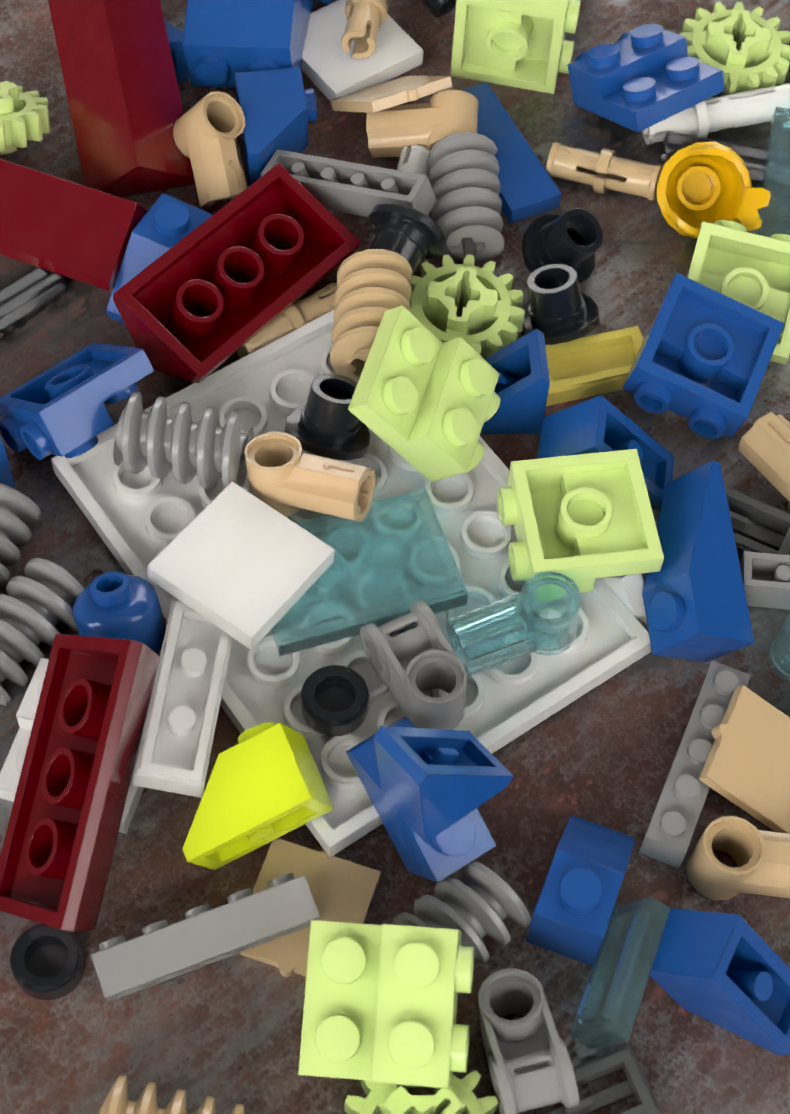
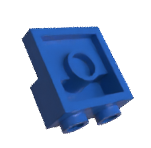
[567,24,725,132]
[623,272,784,439]
[0,342,154,460]

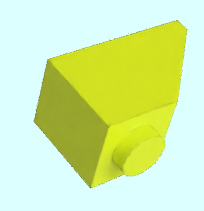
[182,722,334,870]

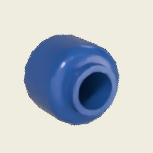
[73,572,166,654]

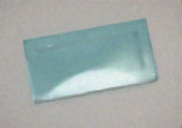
[570,896,671,1049]

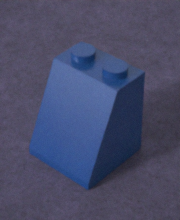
[182,0,315,88]

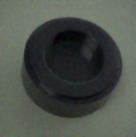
[301,665,369,736]
[10,924,86,1000]

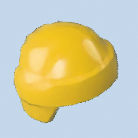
[656,142,771,238]

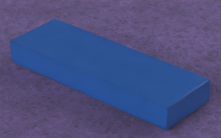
[461,82,562,224]

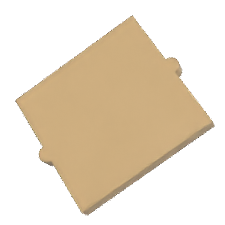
[330,75,453,113]
[699,685,790,834]
[240,838,381,977]

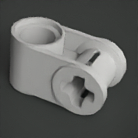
[360,601,467,730]
[478,968,579,1114]

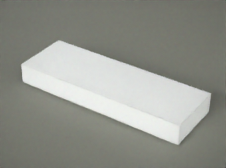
[133,599,233,798]

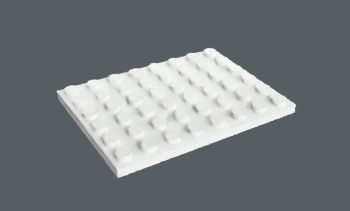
[51,310,652,858]

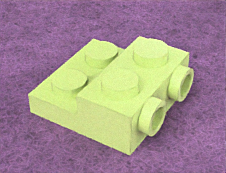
[450,0,581,94]
[687,220,790,365]
[348,305,500,482]
[497,449,664,598]
[298,920,474,1088]

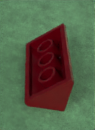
[48,0,195,197]
[0,159,147,291]
[113,163,361,383]
[0,634,160,932]

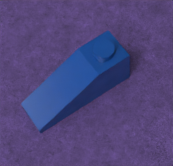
[642,461,755,662]

